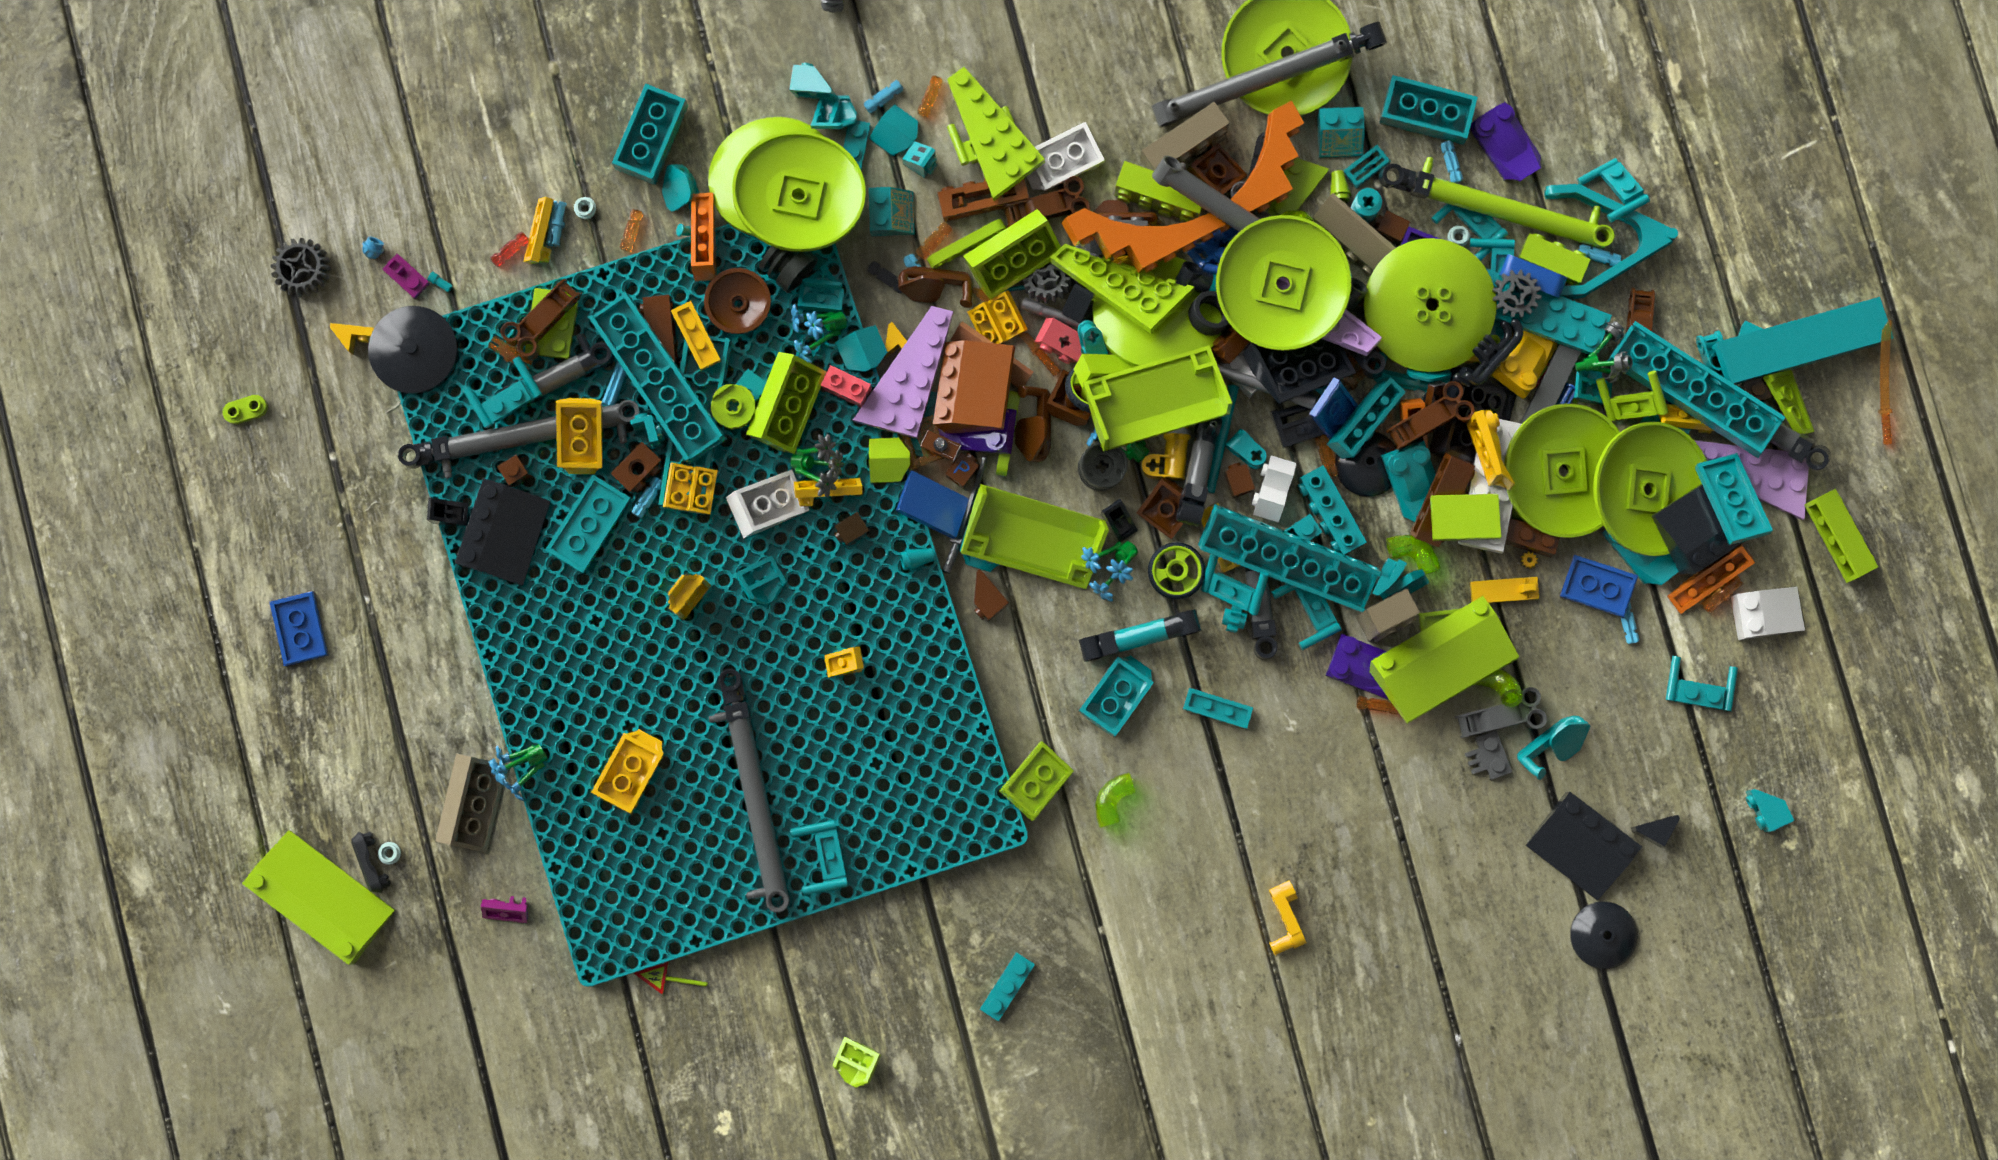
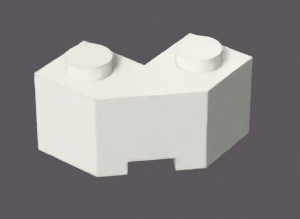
[1251,456,1296,522]

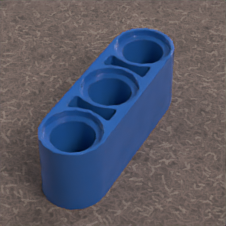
[1499,254,1568,298]

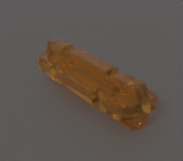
[917,75,943,118]
[620,209,643,252]
[916,222,952,260]
[1315,435,1339,478]
[1356,696,1399,714]

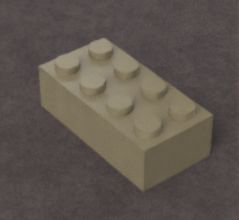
[1140,102,1229,171]
[1357,589,1420,642]

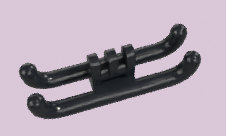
[1453,318,1523,387]

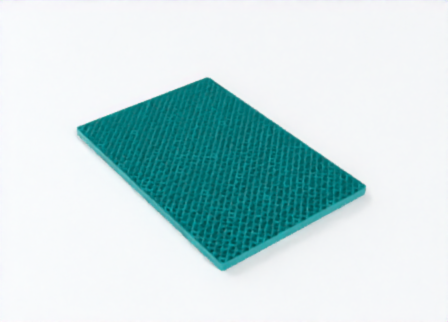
[398,224,1028,987]

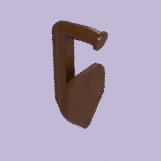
[1093,200,1161,226]
[898,266,972,308]
[1015,385,1051,463]

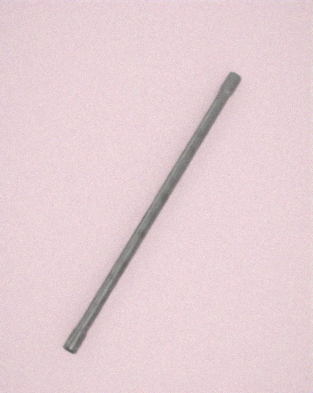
[1021,297,1317,409]

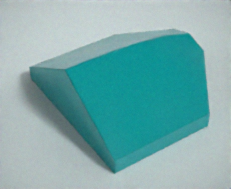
[811,95,857,129]
[869,104,918,156]
[835,325,888,372]
[1574,370,1612,405]
[735,555,786,605]

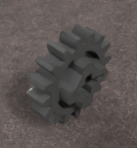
[1023,262,1072,304]
[1493,270,1541,319]

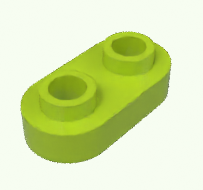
[223,395,268,424]

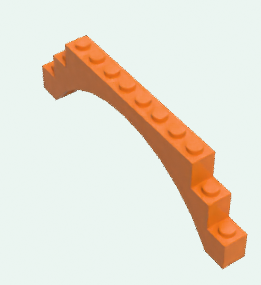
[1062,101,1305,273]

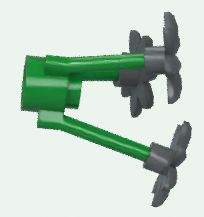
[791,434,844,497]

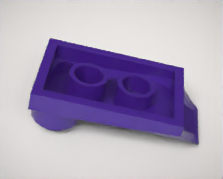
[1470,102,1542,181]
[935,409,1017,454]
[1325,634,1389,700]

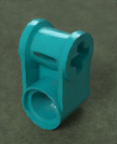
[1077,320,1108,354]
[1696,330,1723,374]
[1225,428,1267,470]

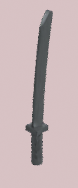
[942,456,987,574]

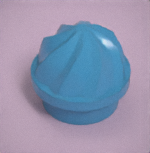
[362,237,384,259]

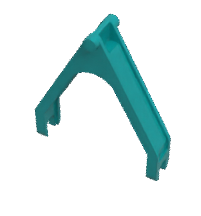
[1544,184,1678,299]

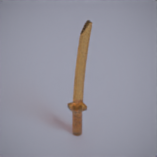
[972,287,1060,376]
[1878,320,1893,445]

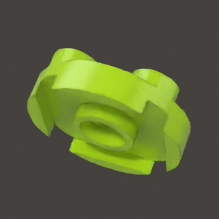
[711,384,756,430]

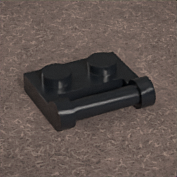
[1270,405,1325,449]

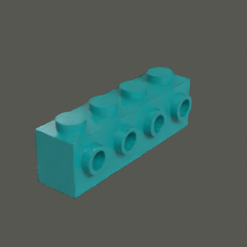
[1327,377,1406,459]
[1297,465,1367,555]

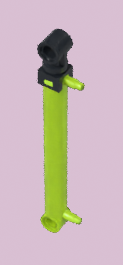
[1379,157,1614,249]

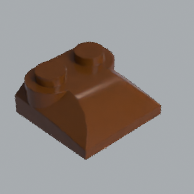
[1187,143,1247,195]
[1212,324,1250,364]
[1045,370,1091,426]
[1136,477,1184,540]

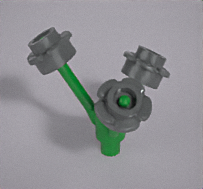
[1575,321,1633,383]

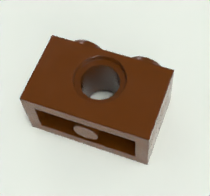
[611,442,663,495]

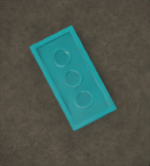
[1695,453,1773,545]
[545,475,631,574]

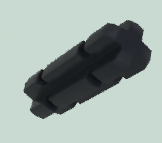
[867,261,903,294]

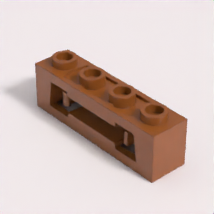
[938,179,1029,222]

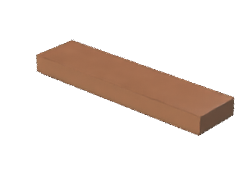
[951,321,1034,388]

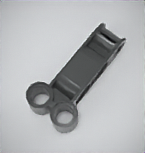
[1455,687,1547,738]

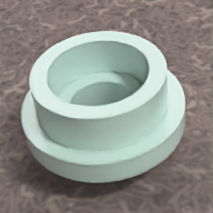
[574,197,596,219]
[1447,226,1470,247]
[378,842,401,864]

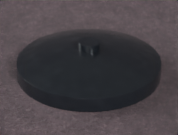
[368,306,458,395]

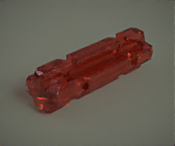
[490,232,529,267]

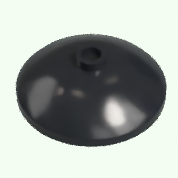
[1335,432,1397,497]
[1570,901,1638,969]

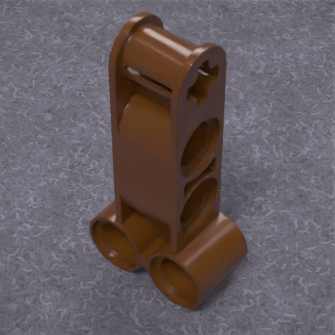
[1001,176,1090,228]
[501,279,582,361]
[1622,287,1655,373]
[1386,381,1475,451]

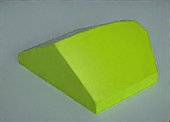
[869,438,910,483]
[833,1037,881,1088]

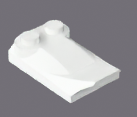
[1027,122,1105,191]

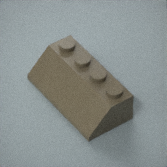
[1311,193,1395,277]
[435,754,505,852]

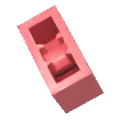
[1035,318,1081,364]
[821,365,872,408]

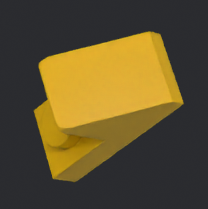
[885,322,907,358]
[330,323,374,355]
[824,647,864,677]

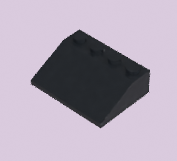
[1243,338,1356,404]
[1429,367,1517,465]
[455,478,551,586]
[1652,484,1745,574]
[1525,791,1642,901]

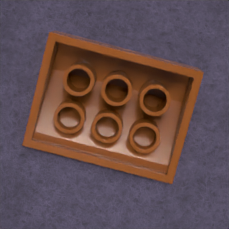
[933,340,1015,434]

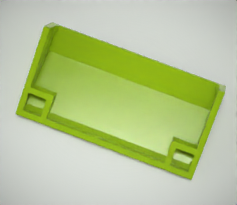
[1083,345,1232,451]
[961,484,1109,589]
[1369,596,1519,724]
[242,830,395,965]

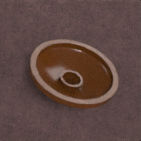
[704,268,771,334]

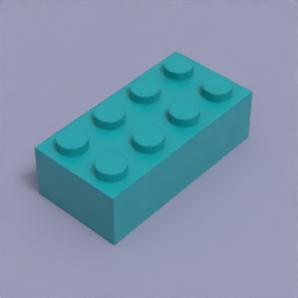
[1379,75,1478,145]
[612,83,688,185]

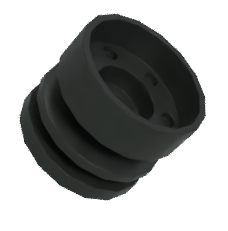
[759,246,818,293]
[1078,442,1128,491]

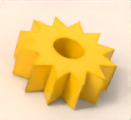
[1520,551,1538,569]

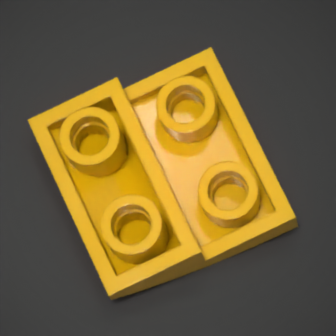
[967,290,1028,344]
[663,462,718,515]

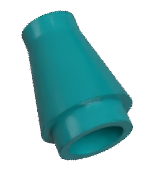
[900,548,934,571]

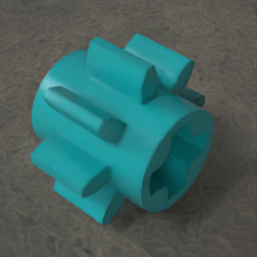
[1222,605,1247,633]

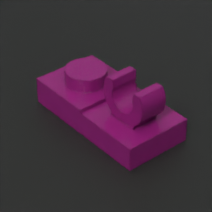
[382,254,430,299]
[481,896,528,923]

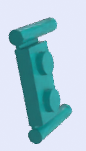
[1577,158,1650,223]
[1431,203,1509,261]
[1470,238,1515,273]
[463,356,542,429]
[1201,554,1269,615]
[1271,583,1342,651]
[1665,656,1738,712]
[790,820,848,896]

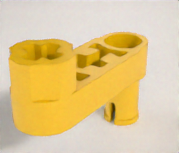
[1269,880,1307,956]

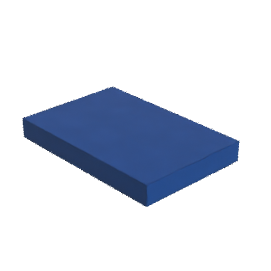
[1309,378,1358,440]
[896,471,969,539]
[1560,555,1638,618]
[269,591,329,667]

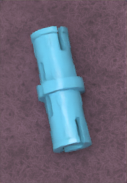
[545,201,567,247]

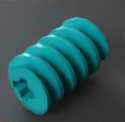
[1350,188,1382,224]

